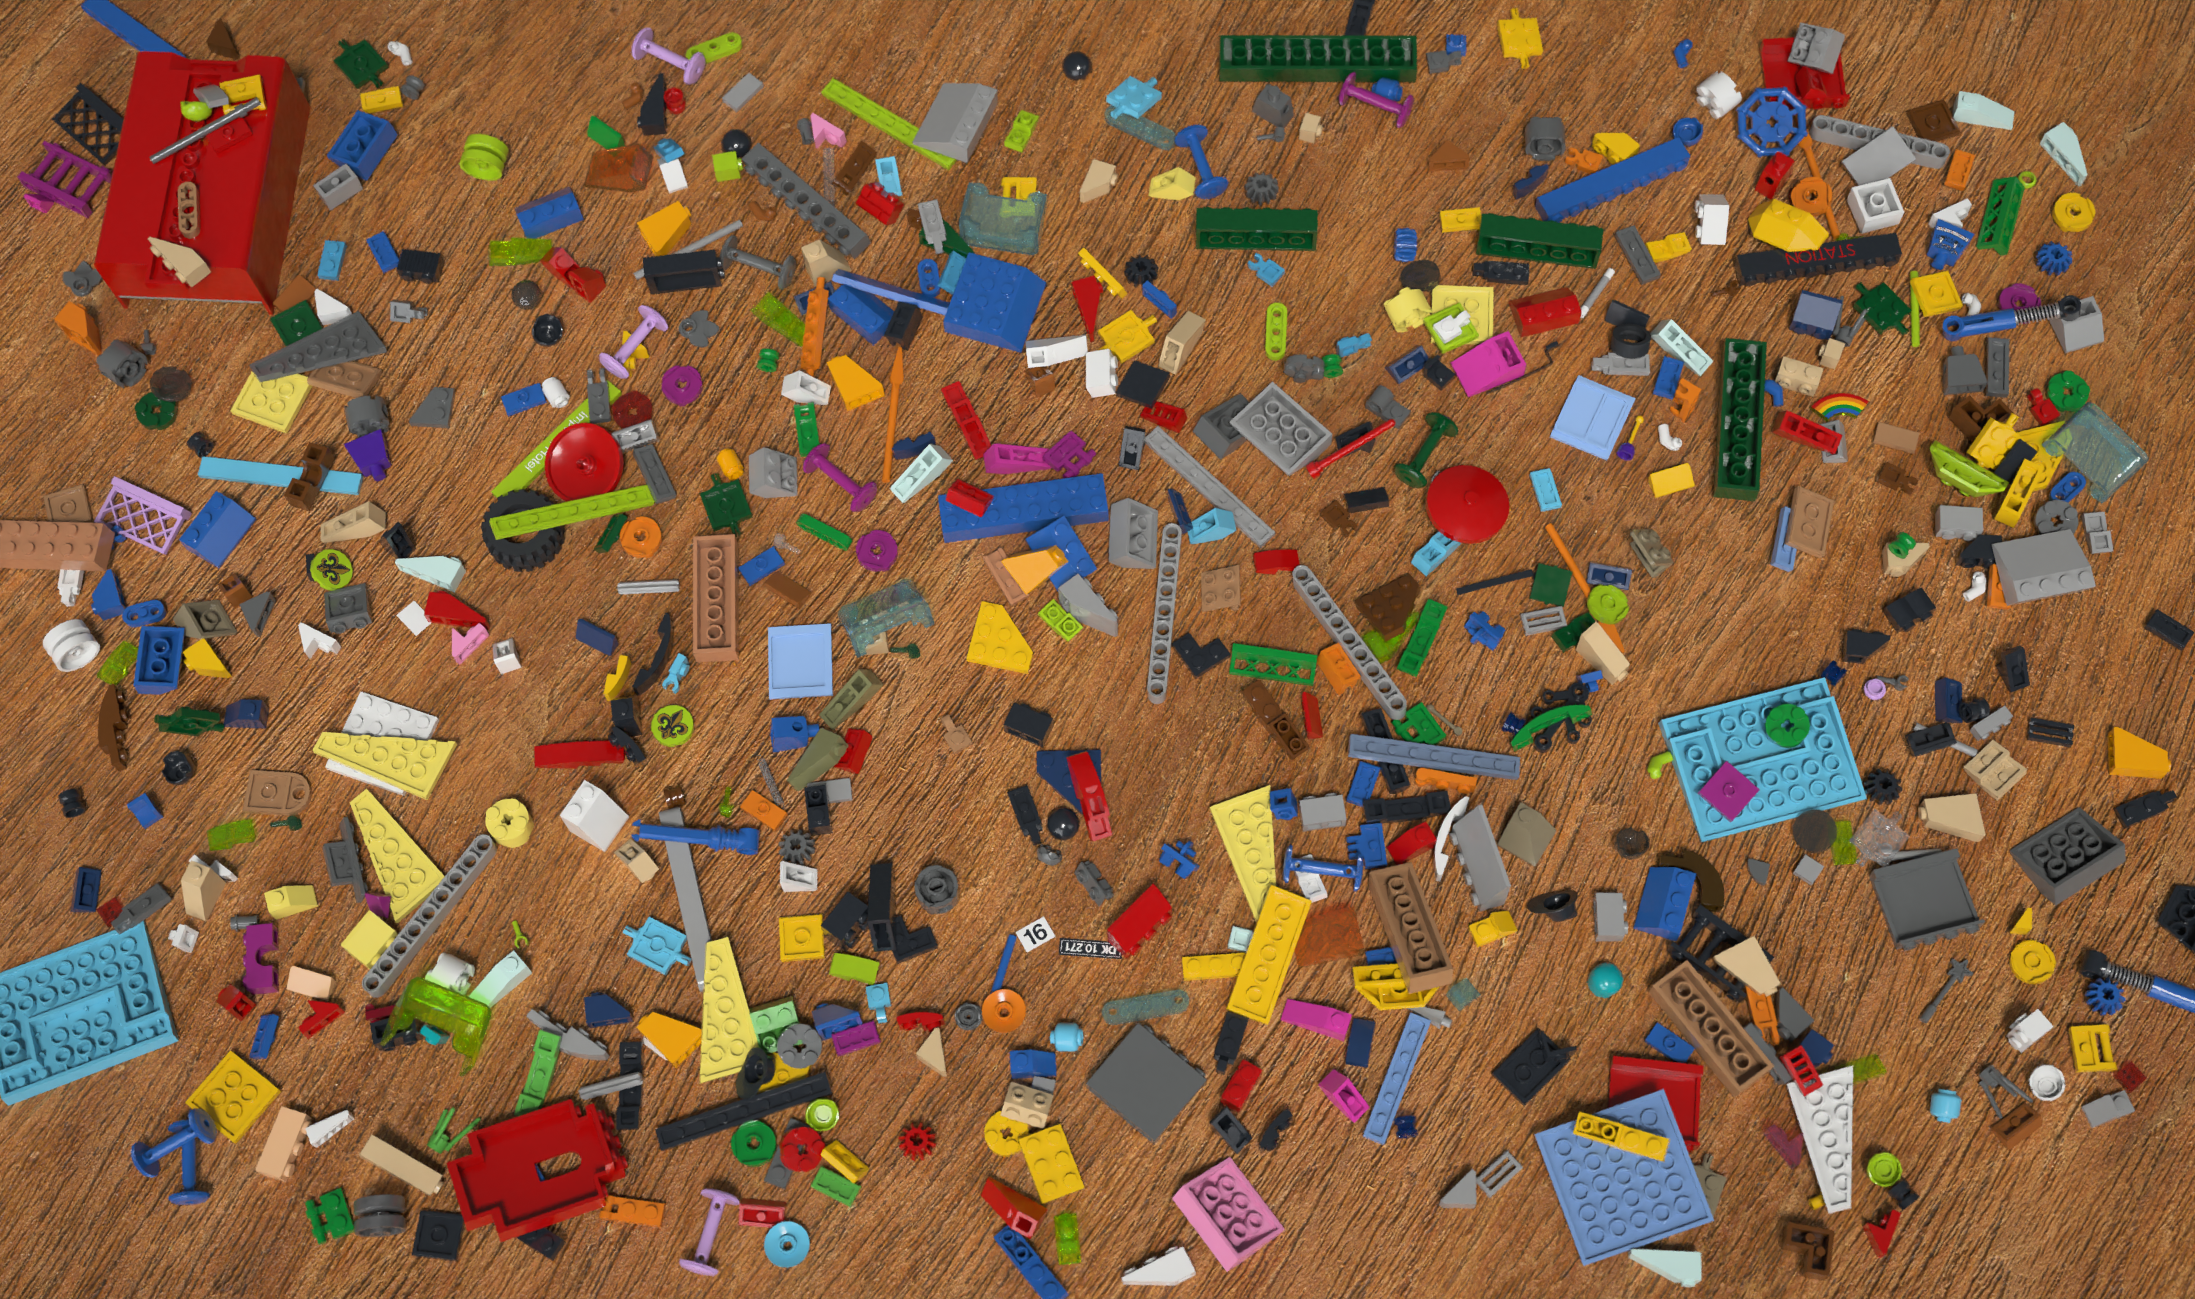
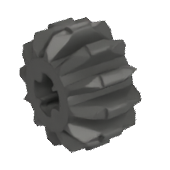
[1245,171,1279,206]
[778,829,815,866]

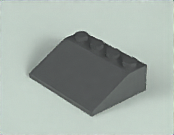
[2010,807,2126,906]

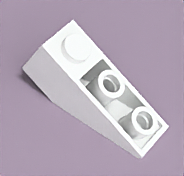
[1025,335,1088,368]
[1122,1246,1196,1286]

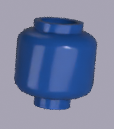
[1372,78,1403,102]

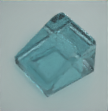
[1446,978,1480,1011]

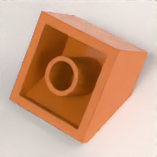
[54,301,101,356]

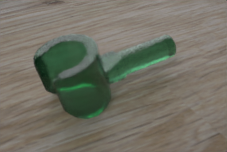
[890,644,920,659]
[270,816,302,831]

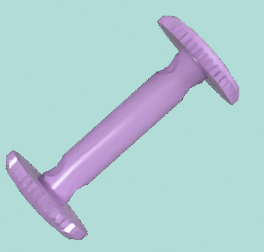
[631,27,705,85]
[599,305,668,379]
[679,1188,739,1276]

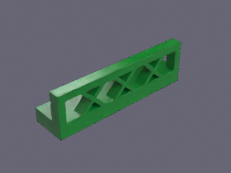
[1976,176,2025,256]
[1229,643,1318,686]

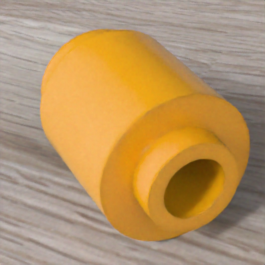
[716,449,744,480]

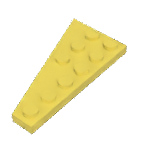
[1210,785,1276,922]
[350,789,445,923]
[699,937,759,1084]

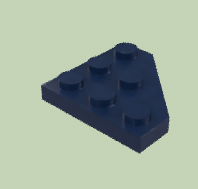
[1037,750,1102,814]

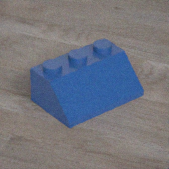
[327,110,398,181]
[514,187,584,242]
[828,285,894,346]
[179,491,256,568]
[1025,516,1097,592]
[133,626,185,695]
[1633,867,1696,941]

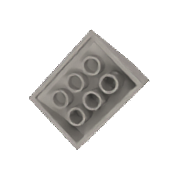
[913,83,998,163]
[1229,382,1332,476]
[1992,529,2096,606]
[1449,805,1511,912]

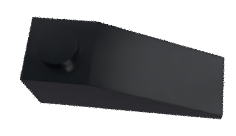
[637,73,667,136]
[379,522,416,559]

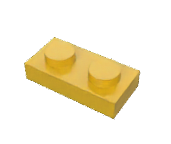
[360,86,403,114]
[1439,207,1481,233]
[821,1140,870,1183]

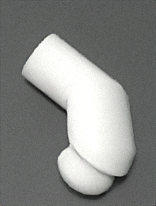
[388,41,412,65]
[1962,293,1981,316]
[1658,424,1682,451]
[1963,572,1986,602]

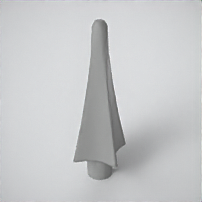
[1407,1007,1453,1029]

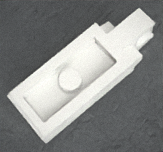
[57,570,84,607]

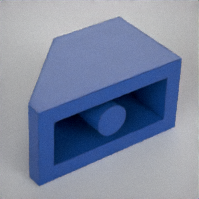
[91,569,127,621]
[1010,1050,1057,1079]

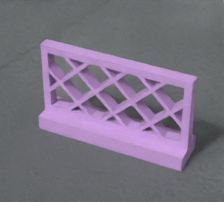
[94,476,192,555]

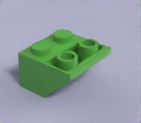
[749,996,802,1054]

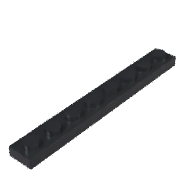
[655,1072,833,1151]

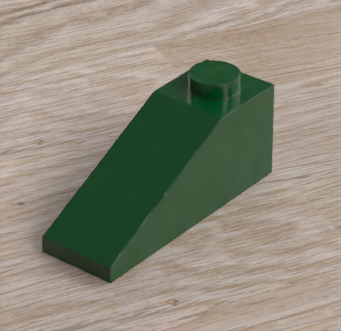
[918,219,975,258]

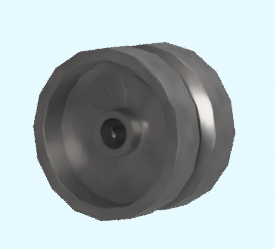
[354,1195,406,1237]

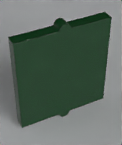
[1530,563,1573,607]

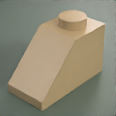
[1080,159,1118,203]
[1882,543,1930,577]
[614,839,659,883]

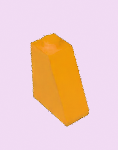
[637,201,691,256]
[827,355,885,411]
[1001,545,1069,595]
[2108,727,2171,779]
[637,1012,702,1068]

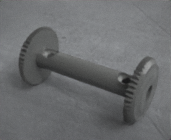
[720,236,796,289]

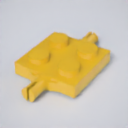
[1497,8,1543,69]
[1096,310,1157,364]
[1967,413,2024,470]

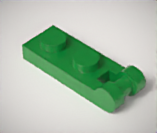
[794,402,820,457]

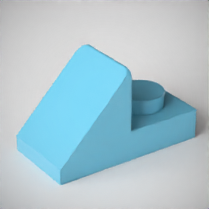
[875,156,902,196]

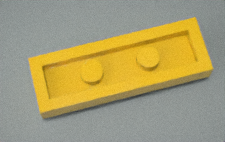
[1078,248,1128,299]
[1182,953,1245,981]

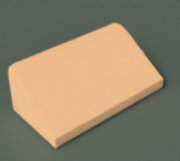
[287,966,336,1002]

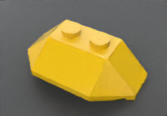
[1748,199,1829,252]
[1352,964,1439,1010]

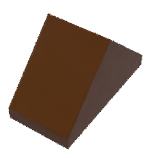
[206,19,240,60]

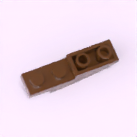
[1241,679,1310,760]
[98,684,129,771]

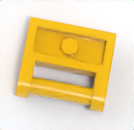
[220,75,267,115]
[1000,177,1037,218]
[2068,1025,2117,1073]

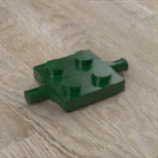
[333,38,389,89]
[1853,282,1912,336]
[699,473,753,537]
[154,707,224,737]

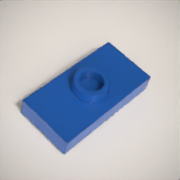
[366,231,399,273]
[1142,280,1177,319]
[1653,356,1684,400]
[501,383,547,417]
[738,546,785,586]
[1346,761,1380,807]
[249,1014,279,1060]
[1644,1022,1695,1063]

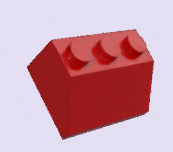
[1508,287,1582,338]
[1107,884,1172,959]

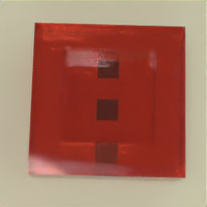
[96,897,123,928]
[2113,1061,2147,1093]

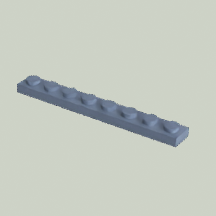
[1348,734,1520,780]

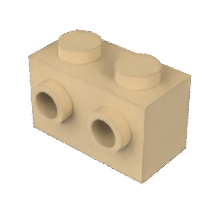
[1775,356,1824,397]
[1001,1082,1054,1129]

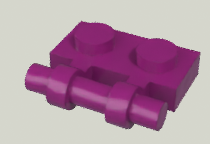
[1043,431,1096,478]

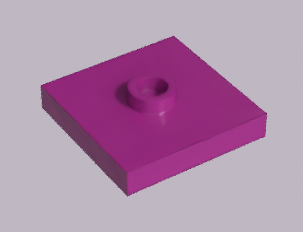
[1697,761,1760,822]

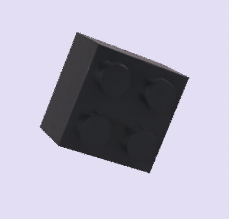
[821,891,869,952]

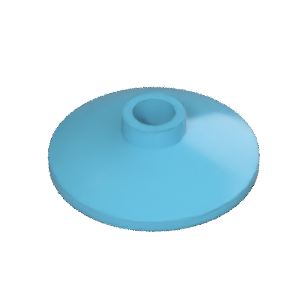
[764,1222,810,1268]

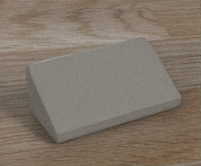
[1819,420,1848,463]

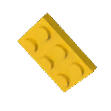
[1018,1124,1085,1204]

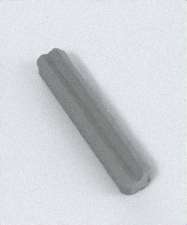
[617,579,680,594]
[579,1072,643,1100]

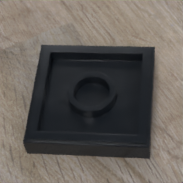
[1115,360,1171,409]
[411,1210,465,1262]

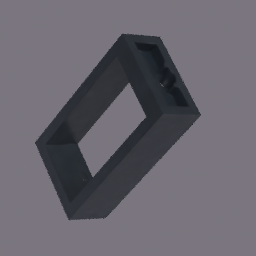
[643,250,725,295]

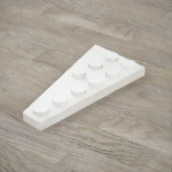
[1787,1066,1853,1214]

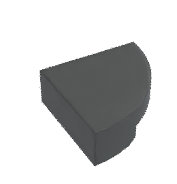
[1747,858,1770,886]

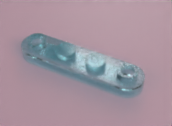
[1104,105,1176,150]
[1102,990,1189,1025]

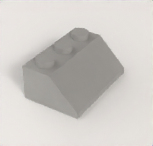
[1108,498,1158,569]

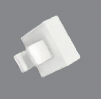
[168,924,199,953]

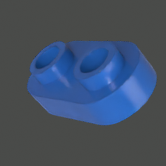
[918,259,941,298]
[2048,472,2086,503]
[122,600,166,628]

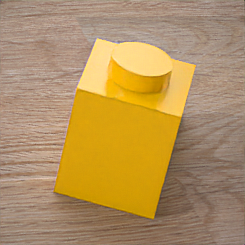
[182,638,231,678]

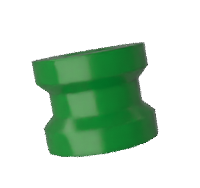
[757,348,780,372]
[1322,354,1343,378]
[1888,532,1916,559]

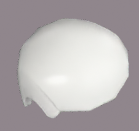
[2029,1065,2065,1101]

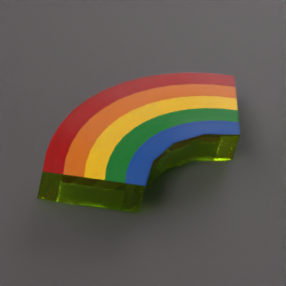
[1810,393,1869,421]

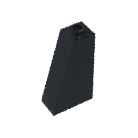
[867,863,896,952]

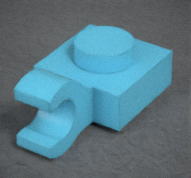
[662,653,690,694]
[866,983,891,1024]

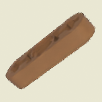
[178,182,200,238]

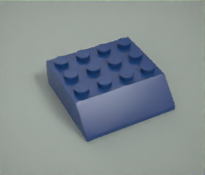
[943,252,1046,353]

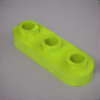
[686,32,742,64]
[1265,303,1287,361]

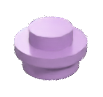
[1864,679,1886,700]

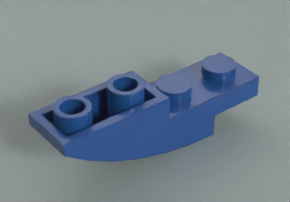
[993,1226,1068,1299]

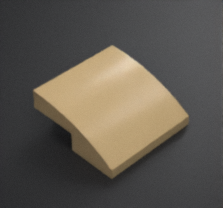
[1963,740,2027,801]

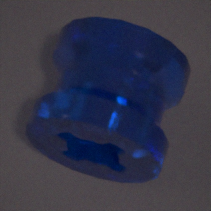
[1820,660,1847,687]
[1501,712,1526,737]
[1394,1116,1419,1139]

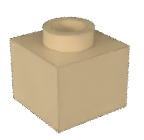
[1299,113,1323,143]
[1818,338,1845,370]

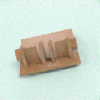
[1201,565,1241,612]

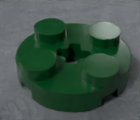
[134,389,178,430]

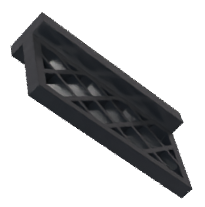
[52,82,123,166]

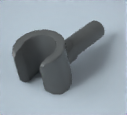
[1257,127,1285,143]
[141,330,156,355]
[1877,675,1909,691]

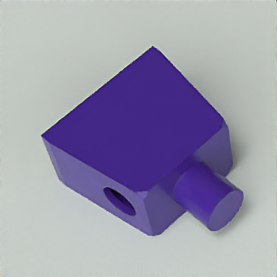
[344,429,392,481]

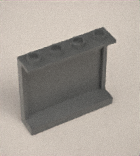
[1869,848,1985,951]
[1086,1023,1207,1145]

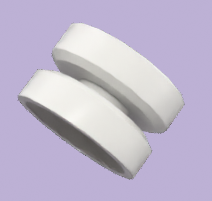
[43,619,100,672]

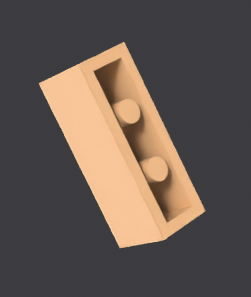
[255,1106,312,1182]

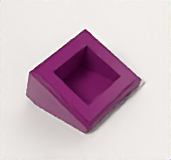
[365,892,391,918]

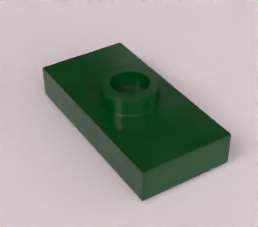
[594,514,628,554]

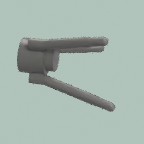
[1832,296,1867,347]
[1979,1065,2033,1119]

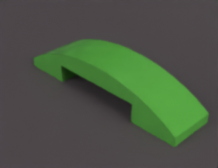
[514,1029,561,1116]

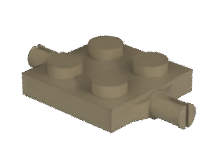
[1693,1154,1727,1217]

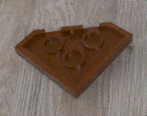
[1355,574,1421,642]

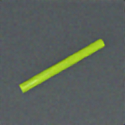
[1910,271,1920,347]

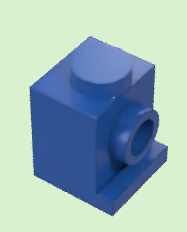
[1270,788,1298,820]

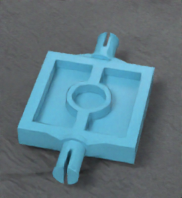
[1106,76,1162,119]
[623,917,692,976]

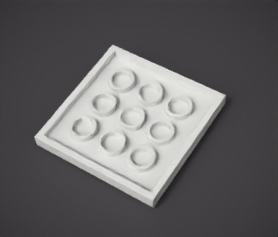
[325,692,439,796]

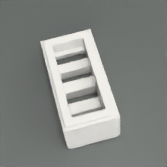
[305,1110,355,1148]

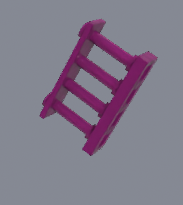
[17,141,112,218]

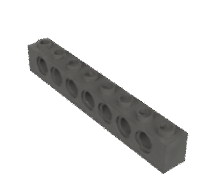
[742,143,871,260]

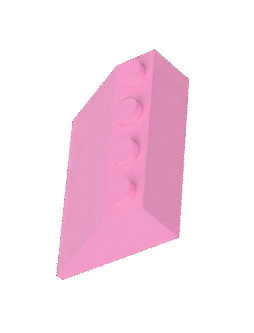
[1172,1157,1285,1272]

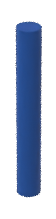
[990,935,1017,994]

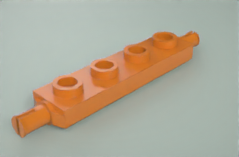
[800,277,829,377]

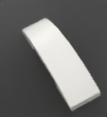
[1433,796,1470,882]

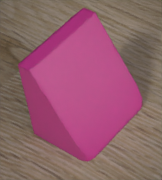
[24,194,54,213]

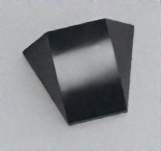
[2157,885,2195,953]

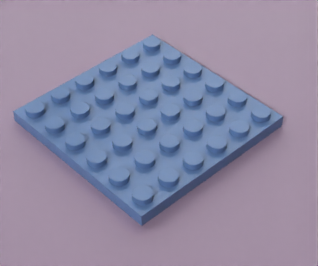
[1535,1089,1714,1266]

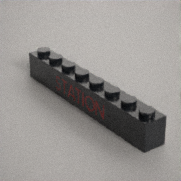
[1734,233,1902,286]

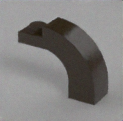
[1658,850,1725,913]

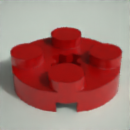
[779,1127,825,1172]

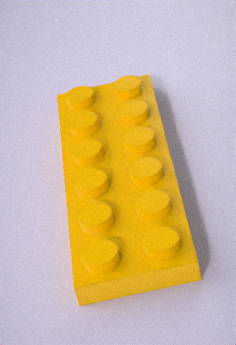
[1226,885,1312,1025]

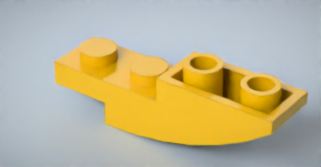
[1573,1112,1670,1162]

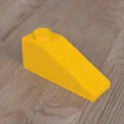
[1995,459,2044,528]

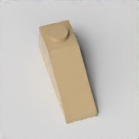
[321,501,386,543]

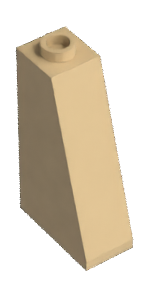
[359,1135,444,1196]

